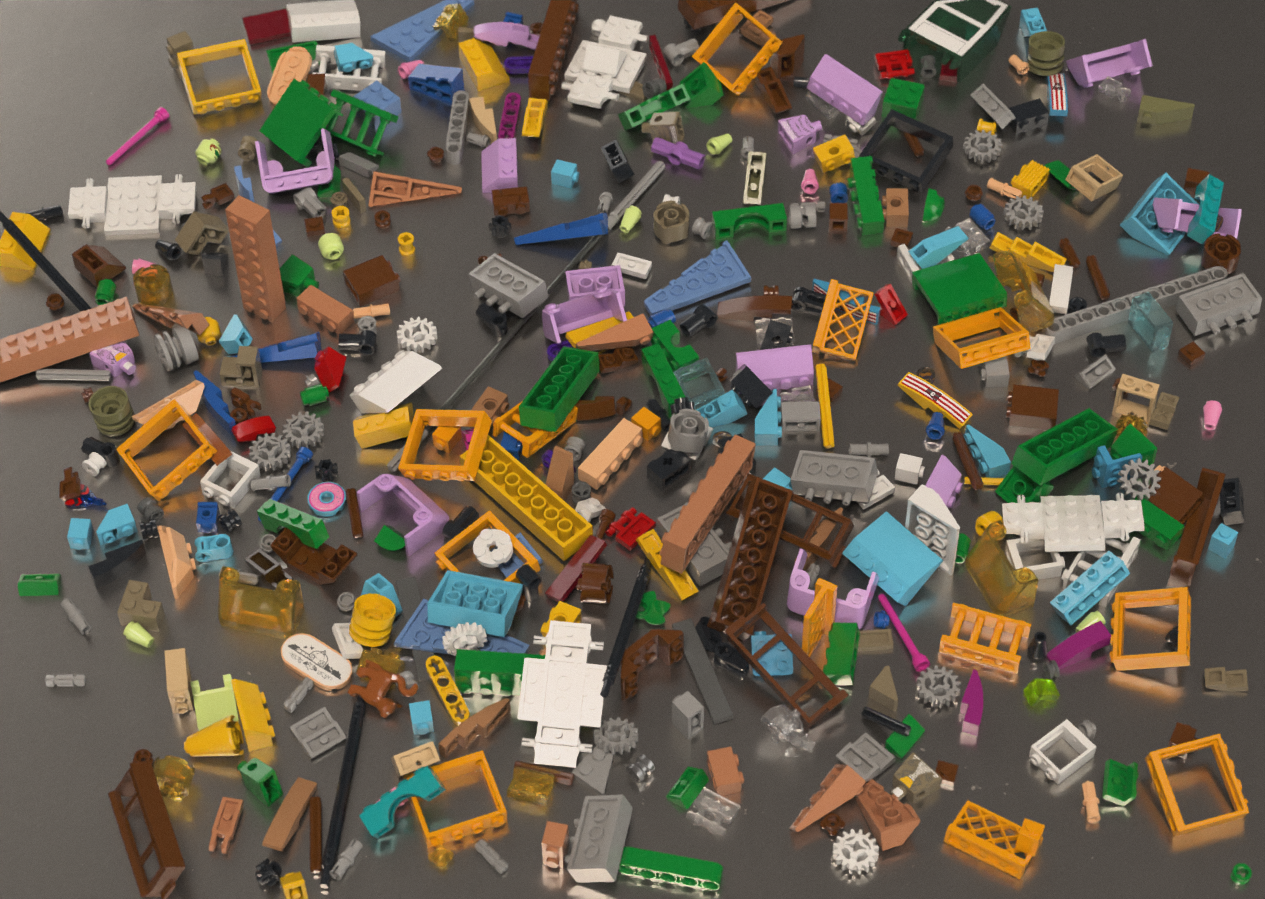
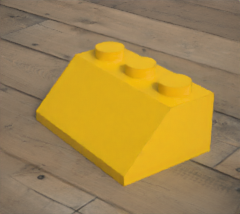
[458,38,510,91]
[0,212,50,271]
[353,402,414,449]
[231,679,275,752]

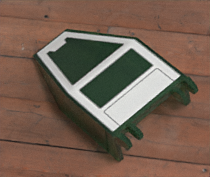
[898,0,1012,83]

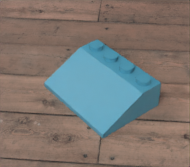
[1120,172,1198,255]
[842,511,944,606]
[428,570,523,637]

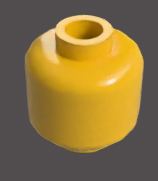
[196,317,221,346]
[975,511,1004,539]

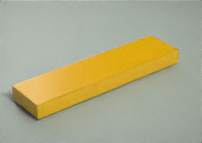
[566,311,634,348]

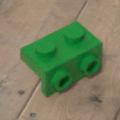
[1102,759,1139,807]

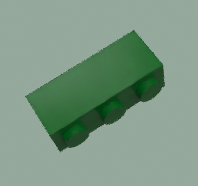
[1133,497,1184,551]
[823,622,860,685]

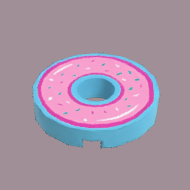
[308,482,346,517]

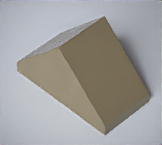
[869,666,898,711]

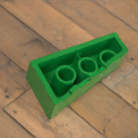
[846,156,884,235]

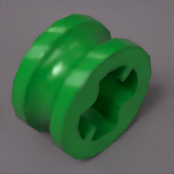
[1230,863,1252,885]

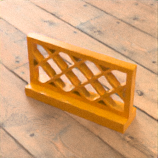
[812,279,873,361]
[802,578,837,657]
[944,800,1043,880]

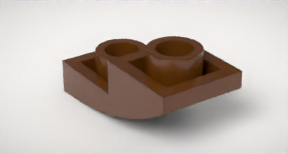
[599,347,639,373]
[575,396,616,420]

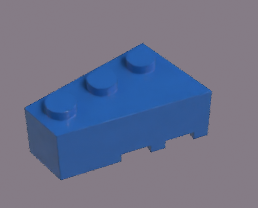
[408,64,464,105]

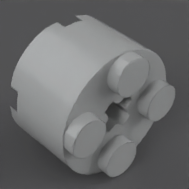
[668,409,709,453]

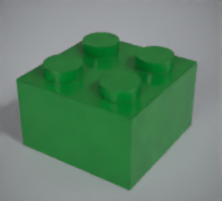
[881,78,925,120]

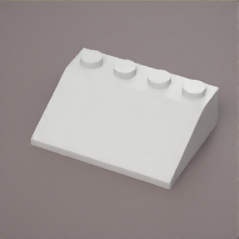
[286,0,360,43]
[350,350,442,414]
[905,484,960,575]

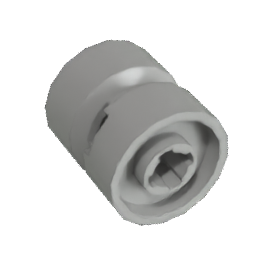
[789,204,816,229]

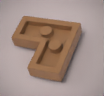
[739,10,776,47]

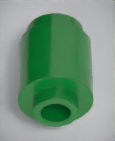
[95,279,117,305]
[300,384,329,406]
[955,533,971,564]

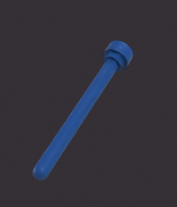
[258,447,313,522]

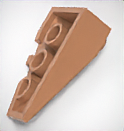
[576,314,653,351]
[789,764,866,832]
[854,779,920,851]

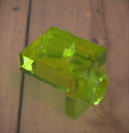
[1023,678,1060,706]

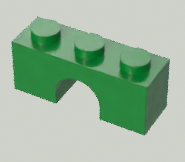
[651,320,699,377]

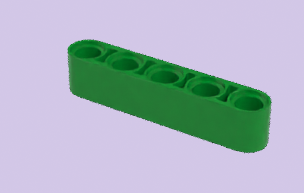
[618,847,723,890]

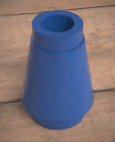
[926,412,945,440]

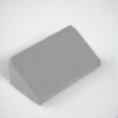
[339,152,379,178]
[1074,354,1116,389]

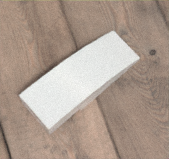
[1048,264,1073,314]

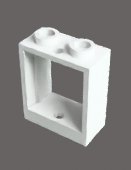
[200,451,261,508]
[1005,538,1065,584]
[1029,719,1096,784]

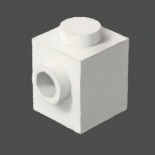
[895,453,925,484]

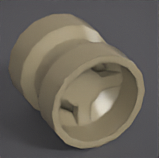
[238,136,258,161]

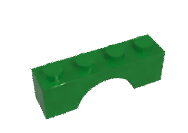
[617,83,690,130]
[712,203,787,239]
[642,344,685,418]
[257,499,330,549]

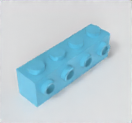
[1050,551,1130,626]

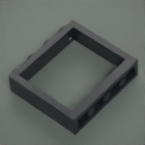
[859,109,953,193]

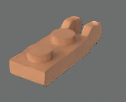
[208,797,244,854]

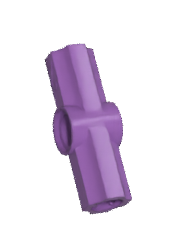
[651,137,705,169]

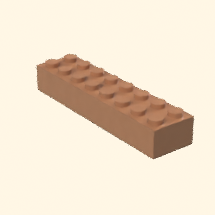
[225,195,286,323]
[0,297,140,382]
[660,435,756,574]

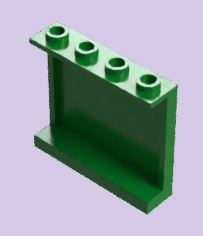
[259,79,343,168]
[912,253,1007,325]

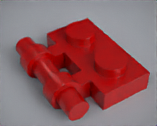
[874,49,915,80]
[605,507,656,551]

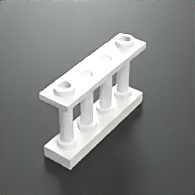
[312,45,385,91]
[1061,536,1141,608]

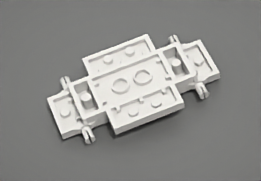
[561,16,649,109]
[68,174,196,236]
[1002,493,1144,552]
[518,620,607,768]

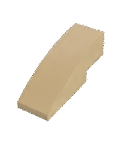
[469,97,497,144]

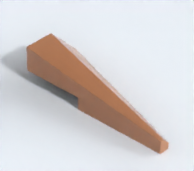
[368,171,462,207]
[132,303,209,335]

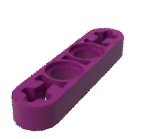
[498,92,521,139]

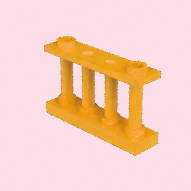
[492,401,578,458]
[939,602,1031,674]

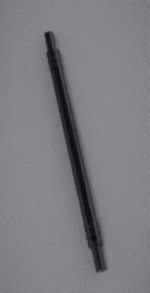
[0,211,92,312]
[600,556,651,698]
[320,686,366,888]

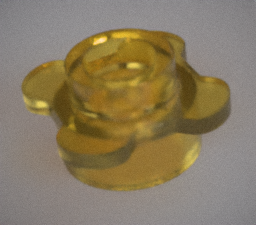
[428,844,454,868]

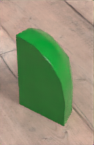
[923,188,945,221]
[374,525,405,551]

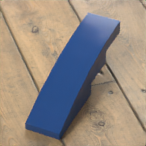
[194,370,236,435]

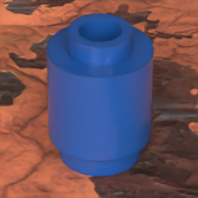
[969,204,996,230]
[648,309,676,328]

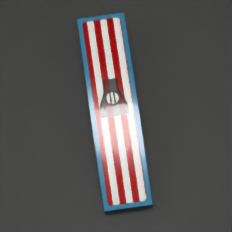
[1047,73,1068,116]
[812,279,881,324]

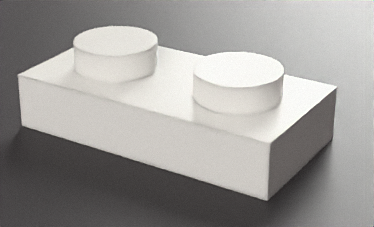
[611,253,652,279]
[332,623,364,659]

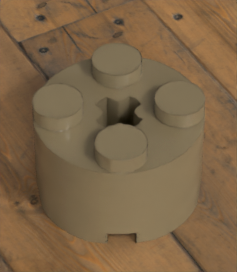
[653,201,689,244]

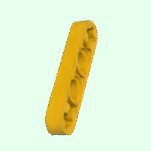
[426,655,470,726]

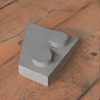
[571,744,614,796]

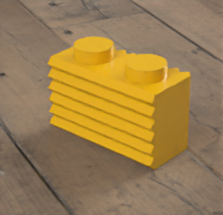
[1011,160,1050,199]

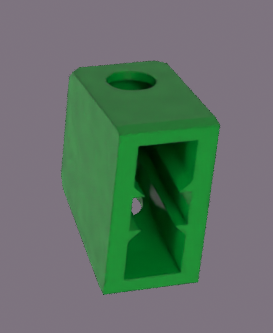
[279,254,319,296]
[237,758,283,807]

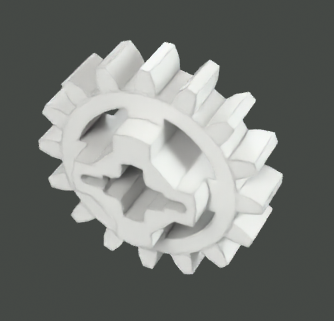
[397,317,437,353]
[442,622,487,656]
[833,829,879,874]

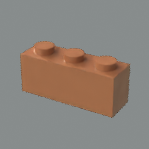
[296,285,354,334]

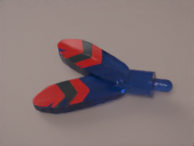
[65,484,107,508]

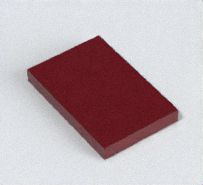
[242,8,291,45]

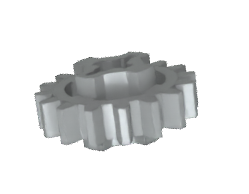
[963,130,1002,163]
[1004,195,1044,230]
[282,411,324,449]
[249,433,291,471]
[1117,458,1161,501]
[916,665,961,708]
[594,717,638,755]

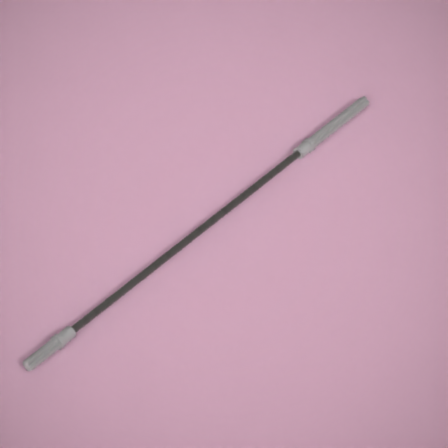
[387,161,666,472]

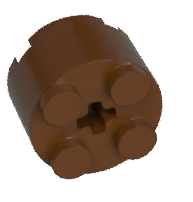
[1201,233,1241,274]
[577,563,614,604]

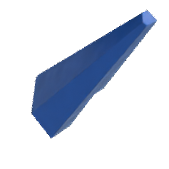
[514,213,608,245]
[231,331,322,363]

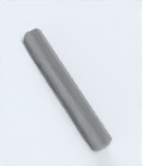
[36,369,111,381]

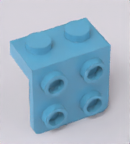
[1092,445,1142,488]
[750,630,793,676]

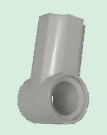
[663,38,699,66]
[293,187,327,218]

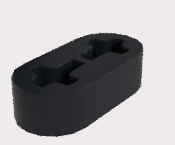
[695,616,723,653]

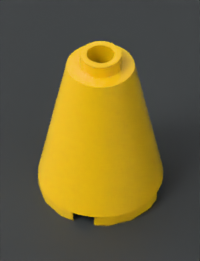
[184,715,244,757]

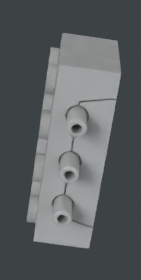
[468,253,549,318]
[1176,273,1262,336]
[790,450,878,506]
[657,502,732,586]
[565,795,633,883]

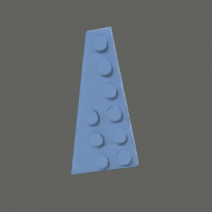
[370,0,474,62]
[644,240,751,316]
[394,598,530,655]

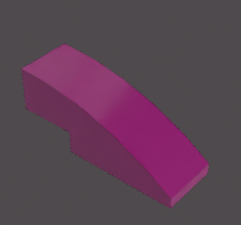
[1046,621,1111,670]
[960,669,983,736]

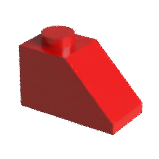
[314,346,347,393]

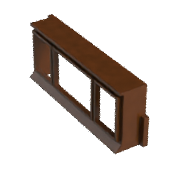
[1167,467,1226,590]
[726,473,854,568]
[724,603,849,729]
[108,760,186,899]

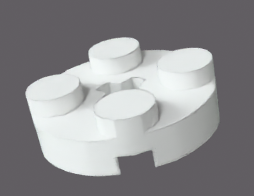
[473,529,513,568]

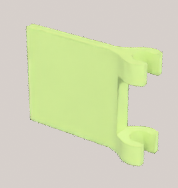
[190,674,240,731]

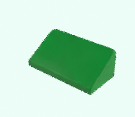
[1044,160,1076,190]
[318,164,341,198]
[18,573,61,596]
[885,714,925,760]
[666,766,709,809]

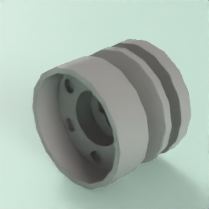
[154,325,199,371]

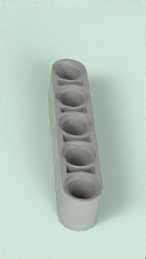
[445,90,470,165]

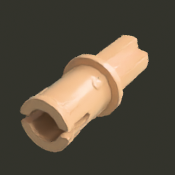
[987,178,1022,200]
[353,303,390,319]
[1082,781,1101,823]

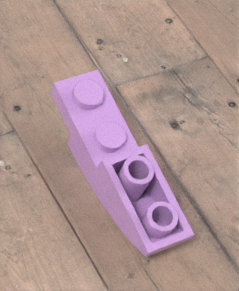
[473,22,539,50]

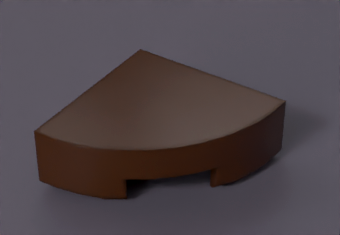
[616,396,633,416]

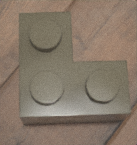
[166,31,204,82]
[175,211,229,256]
[220,346,262,388]
[117,580,165,632]

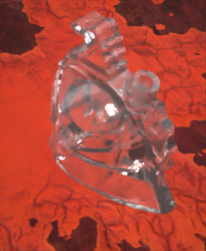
[760,704,816,752]

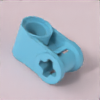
[195,534,234,562]

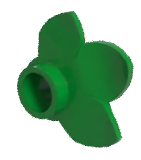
[636,591,671,625]

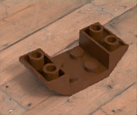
[270,528,358,585]
[621,629,684,701]

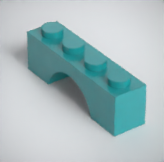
[1187,174,1224,244]
[359,766,446,839]

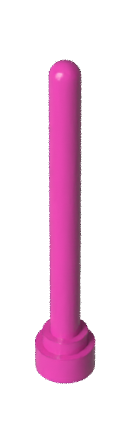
[106,107,170,165]
[878,594,930,672]

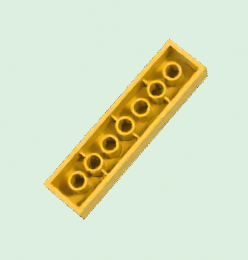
[459,435,593,561]

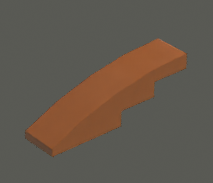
[181,413,232,466]

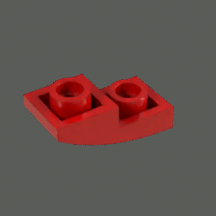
[231,415,276,442]

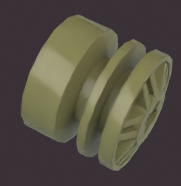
[1028,31,1065,76]
[88,386,135,437]

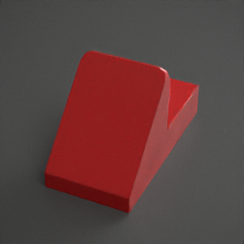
[874,284,908,325]

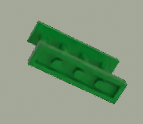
[325,89,399,157]

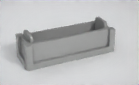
[970,84,1016,129]

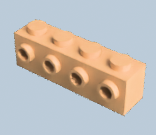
[578,418,643,490]

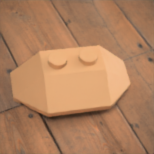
[132,380,204,430]
[157,525,196,599]

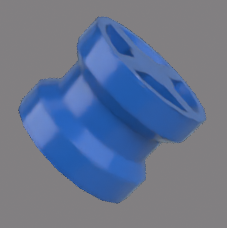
[829,183,848,203]

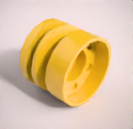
[349,593,396,647]

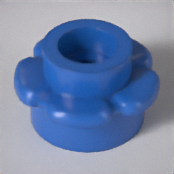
[873,610,889,629]

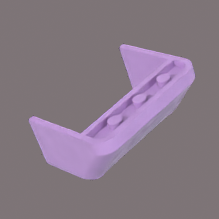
[1066,39,1152,88]
[255,129,335,193]
[1153,198,1242,238]
[542,286,627,344]
[357,474,449,557]
[787,549,879,630]

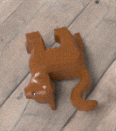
[347,660,418,718]

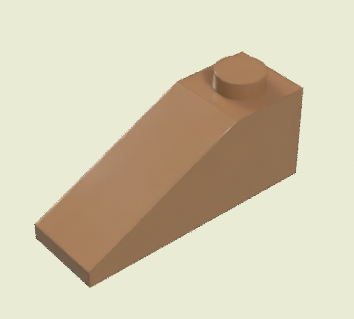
[546,446,574,501]

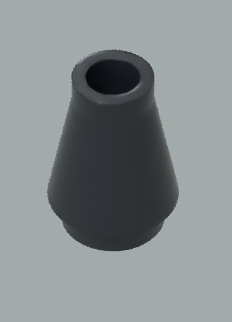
[155,239,182,260]
[1028,632,1048,659]

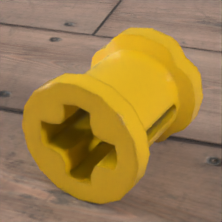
[977,118,997,135]
[398,232,415,256]

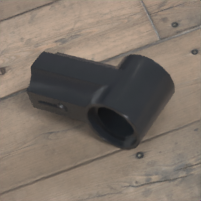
[476,303,508,337]
[680,304,718,337]
[338,330,377,355]
[1086,333,1126,358]
[81,437,120,467]
[442,506,480,540]
[516,564,542,601]

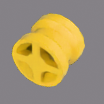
[331,206,351,229]

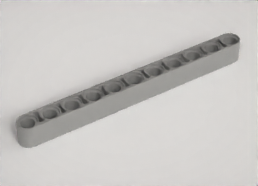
[1044,266,1228,344]

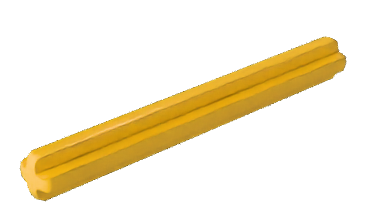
[815,363,834,449]

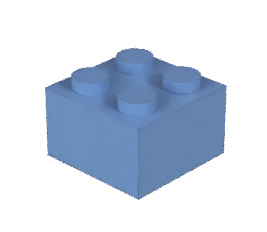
[353,80,402,131]

